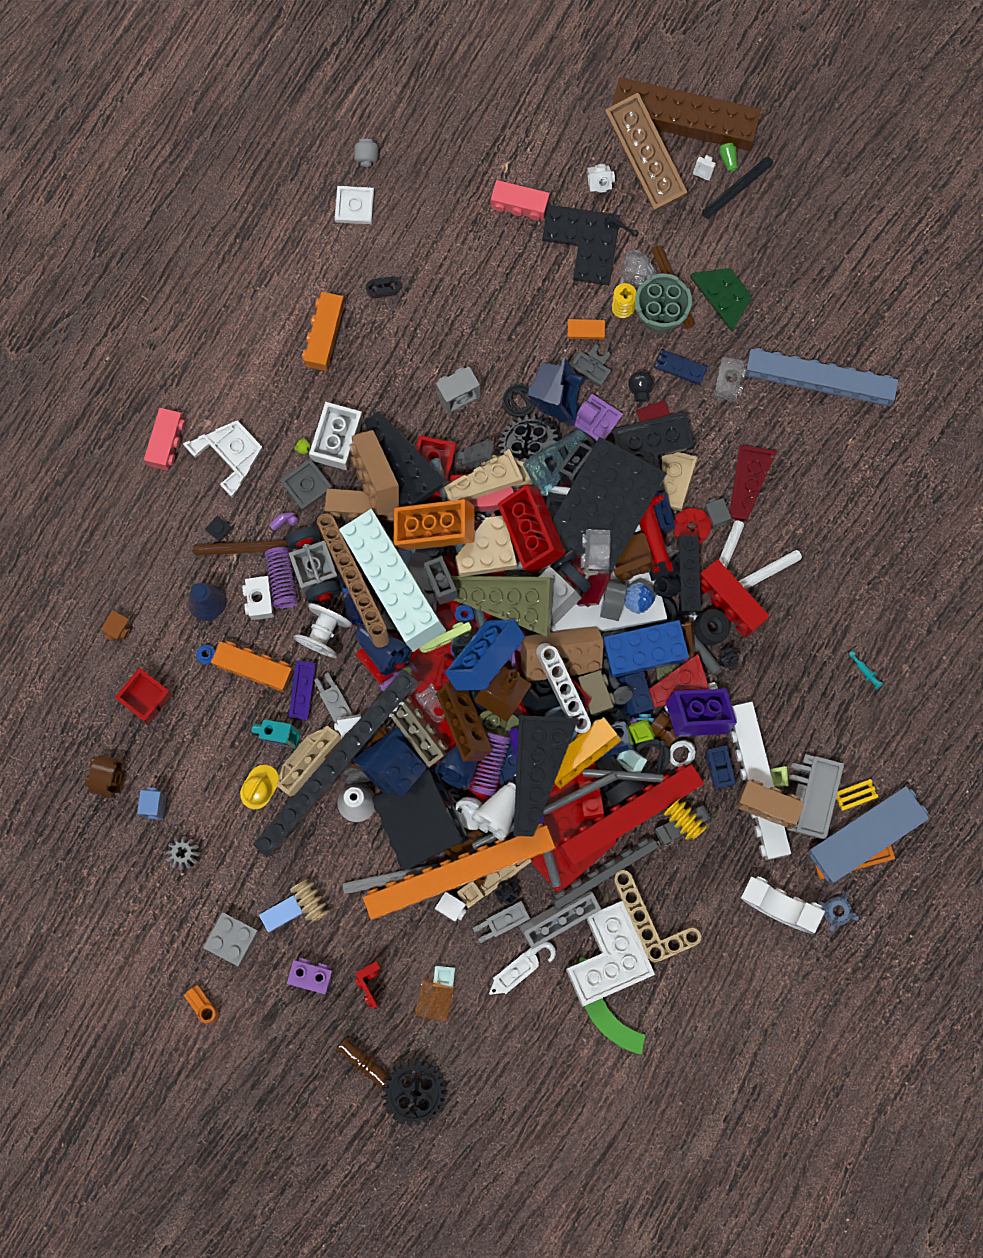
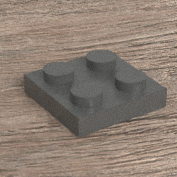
[280,459,333,511]

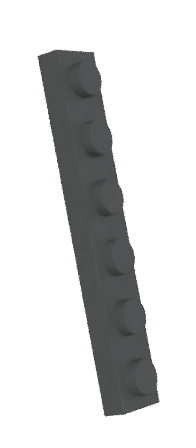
[550,837,658,909]

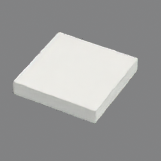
[335,186,374,224]

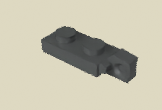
[454,440,494,467]

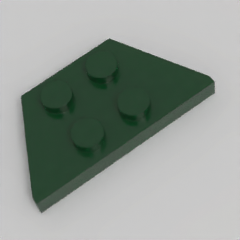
[690,268,752,332]

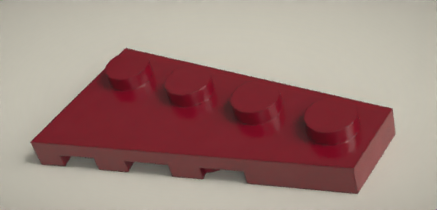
[729,445,777,521]

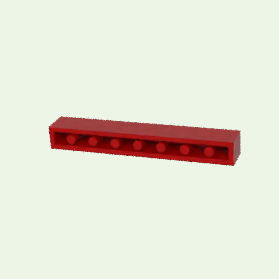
[558,764,704,867]

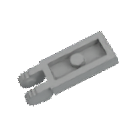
[314,673,352,723]
[473,901,530,943]

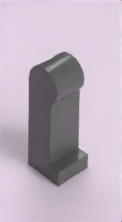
[654,805,711,846]

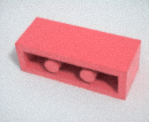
[491,180,549,220]
[144,408,185,471]

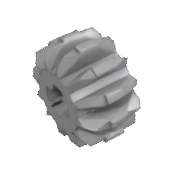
[166,836,200,870]

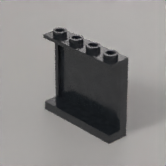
[372,768,469,871]

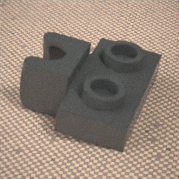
[571,345,611,388]

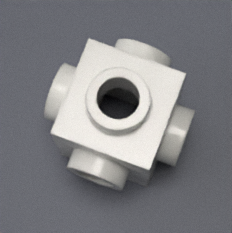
[587,164,615,192]

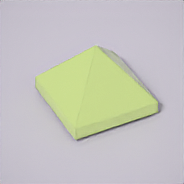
[770,766,788,788]

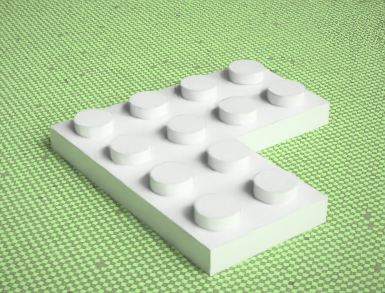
[566,901,655,1007]

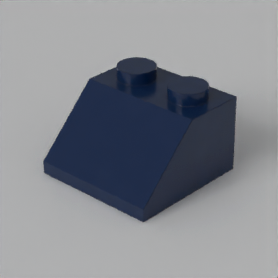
[607,672,654,718]

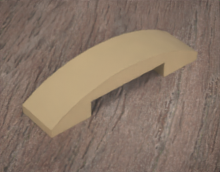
[457,859,532,908]

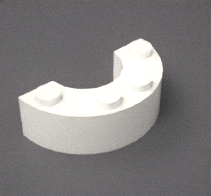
[741,876,825,934]

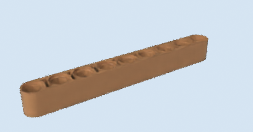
[317,513,390,648]

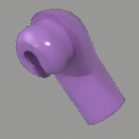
[269,512,298,531]

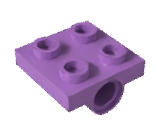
[572,394,623,442]

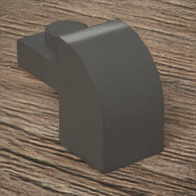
[600,578,627,621]

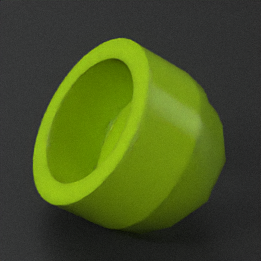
[294,438,311,454]

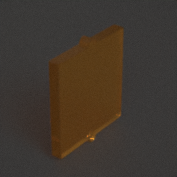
[414,980,454,1022]

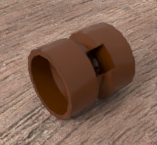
[651,711,677,748]

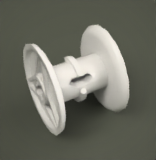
[293,604,352,658]

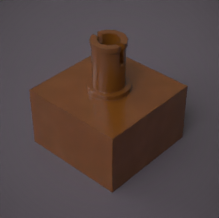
[474,666,531,722]

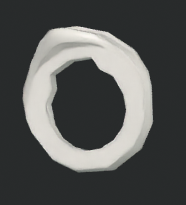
[669,740,696,767]

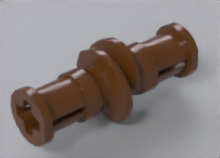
[335,1037,390,1091]

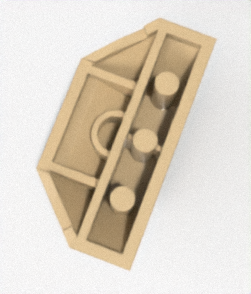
[277,726,341,796]

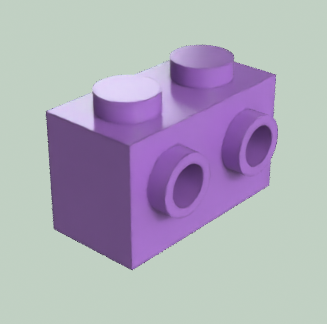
[287,958,334,995]

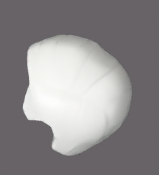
[456,797,483,830]

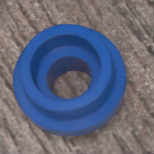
[455,604,474,624]
[196,645,215,664]

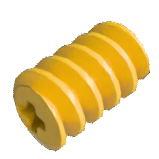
[612,283,636,318]
[664,799,708,841]

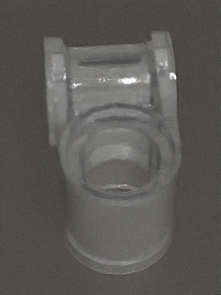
[415,683,446,722]

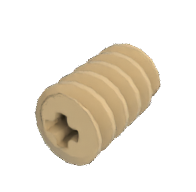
[290,879,330,924]

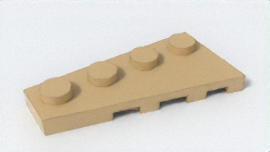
[444,449,523,501]

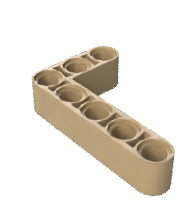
[613,870,701,963]

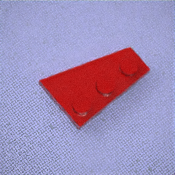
[649,654,709,708]

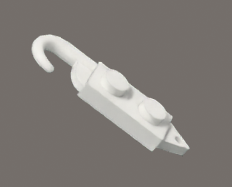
[489,941,556,995]

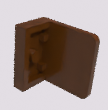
[613,533,657,581]

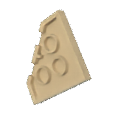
[455,516,517,577]

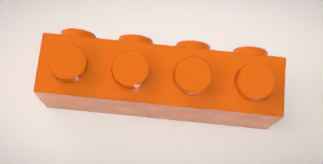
[302,292,345,371]
[211,641,293,693]

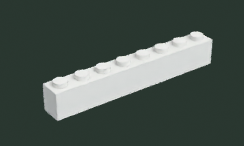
[730,702,791,861]

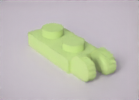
[420,622,471,653]

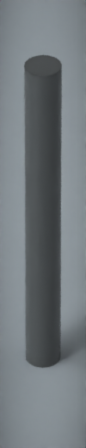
[583,769,663,782]

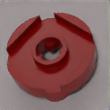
[673,508,711,545]

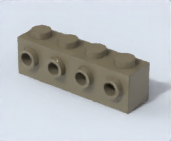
[391,697,448,767]

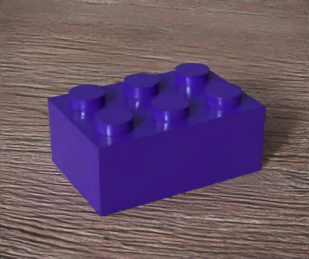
[665,689,737,737]

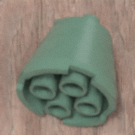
[635,274,692,334]

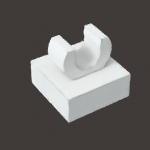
[693,155,716,181]

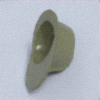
[479,710,519,741]

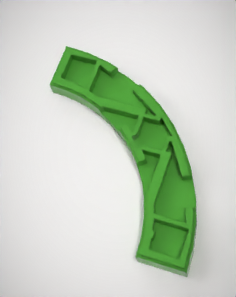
[579,957,645,1055]

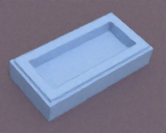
[259,895,302,933]

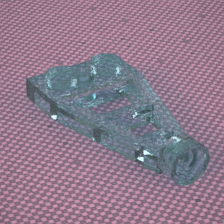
[523,429,586,496]

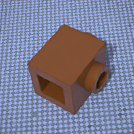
[100,610,132,643]

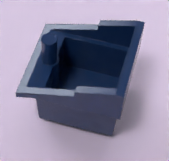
[527,357,585,426]
[353,727,427,798]

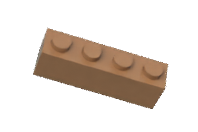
[325,489,394,523]

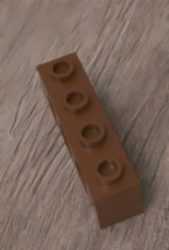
[436,683,493,762]

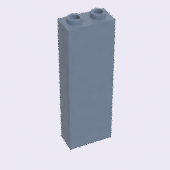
[807,786,929,885]

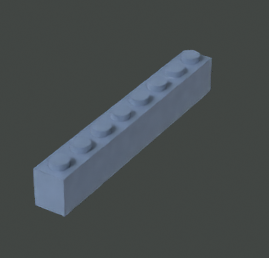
[744,348,898,407]

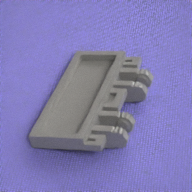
[787,754,844,840]

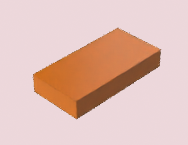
[567,319,605,340]

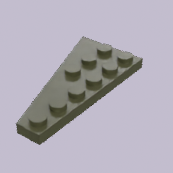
[451,576,553,637]

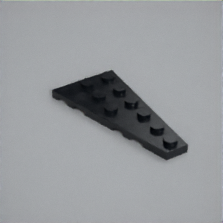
[364,411,450,507]
[513,715,579,837]

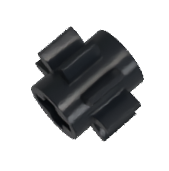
[494,880,520,905]

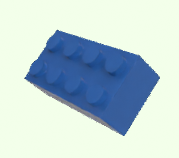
[445,619,525,691]
[603,620,689,679]

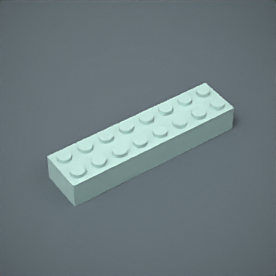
[339,509,446,652]

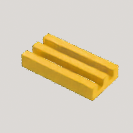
[836,779,878,811]

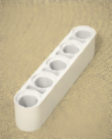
[536,643,591,733]

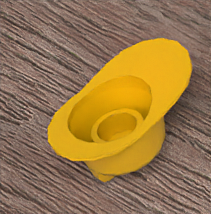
[240,765,279,809]

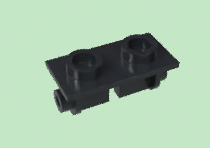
[592,705,632,725]

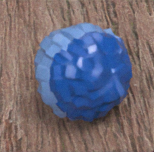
[625,582,655,614]

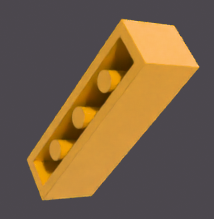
[554,717,622,789]

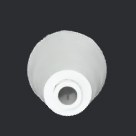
[337,783,376,822]

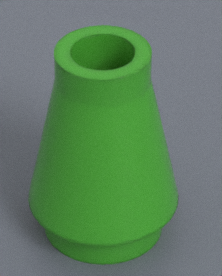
[719,143,738,172]

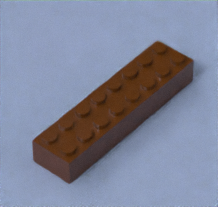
[612,77,761,151]

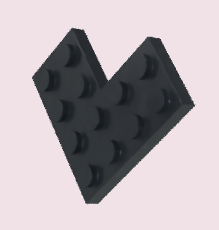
[542,204,620,286]
[613,412,695,493]

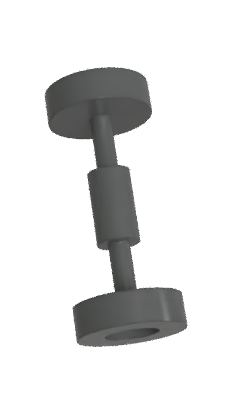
[601,659,633,704]

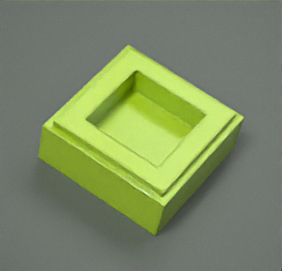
[629,719,655,744]

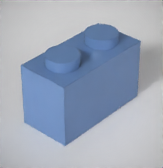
[137,787,167,820]

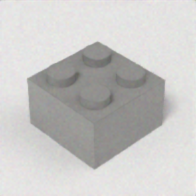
[436,367,480,414]
[203,912,260,967]

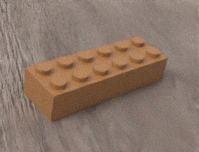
[605,93,688,212]

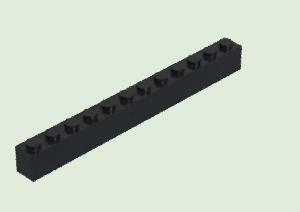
[253,667,423,858]

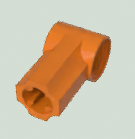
[184,985,219,1024]

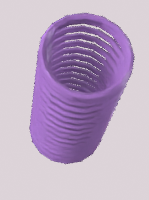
[265,547,298,608]
[471,732,511,796]

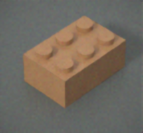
[735,779,804,829]

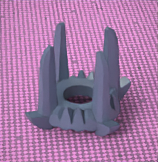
[819,891,859,932]

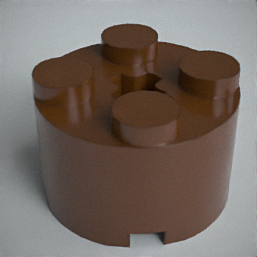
[85,755,126,798]

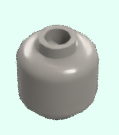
[354,139,378,167]

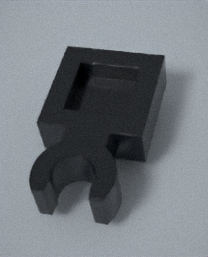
[719,647,739,671]

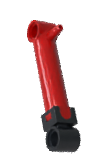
[639,495,681,597]

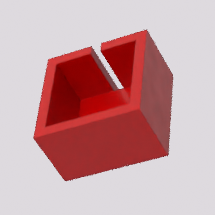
[114,667,173,725]

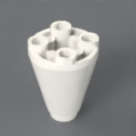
[472,782,516,841]

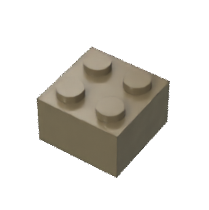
[576,670,615,719]

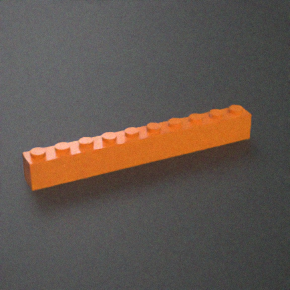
[363,823,557,920]

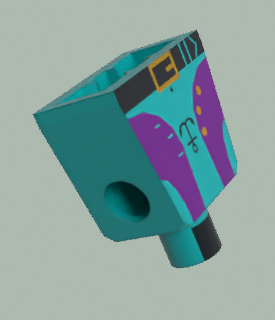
[252,720,301,750]

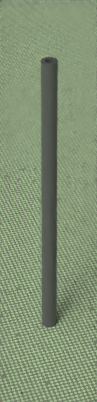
[472,772,617,850]

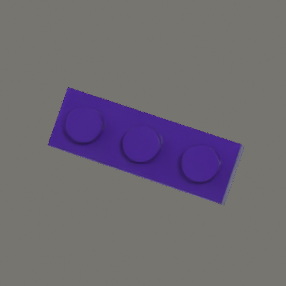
[288,661,316,721]

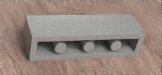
[518,890,601,949]

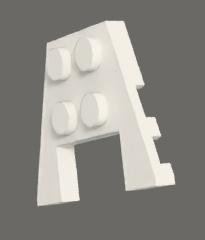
[183,420,263,498]

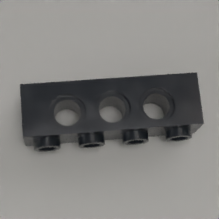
[676,536,701,616]

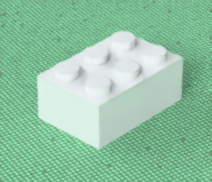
[309,402,363,470]

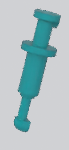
[849,651,883,690]

